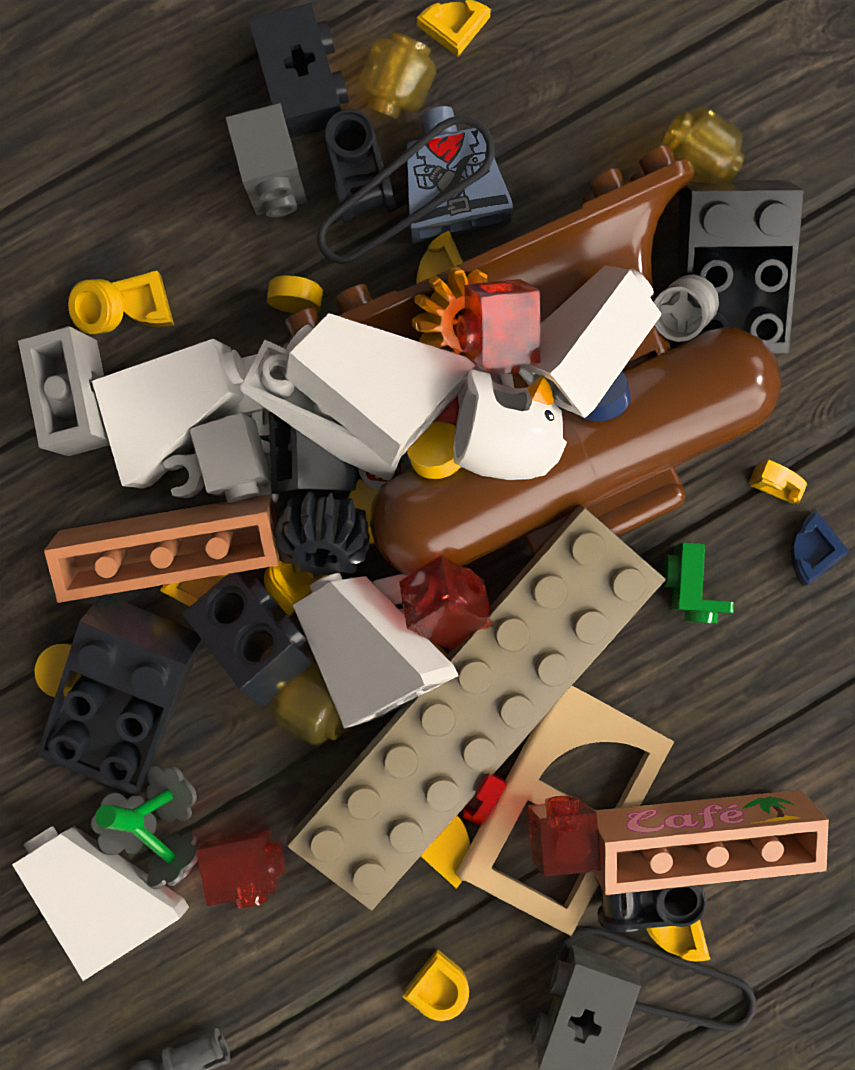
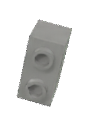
[18,326,110,456]

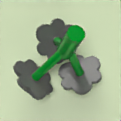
[91,764,200,889]

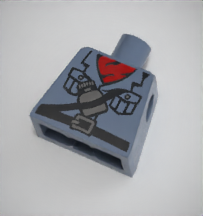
[407,106,513,244]

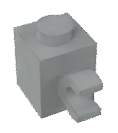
[163,412,271,503]

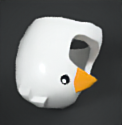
[453,369,567,480]

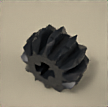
[274,492,370,579]

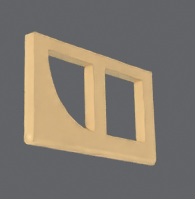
[455,686,674,936]

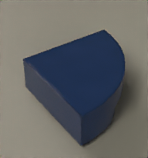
[791,509,850,586]

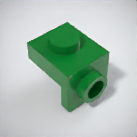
[663,543,734,624]

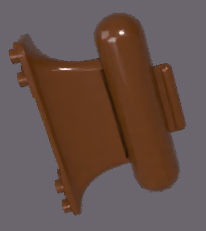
[283,145,781,579]

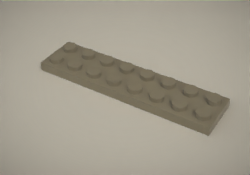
[287,505,666,911]

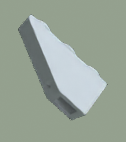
[241,340,401,481]

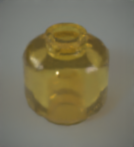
[359,32,437,119]
[661,107,744,183]
[272,663,346,745]

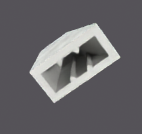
[506,265,661,418]
[285,313,475,467]
[92,339,246,489]
[293,573,458,728]
[12,826,189,981]

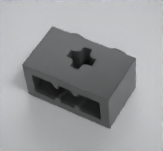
[226,103,307,217]
[531,945,641,1070]

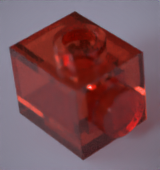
[457,279,541,375]
[399,555,494,651]
[528,796,601,876]
[196,829,286,909]

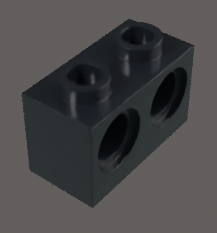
[183,572,313,707]

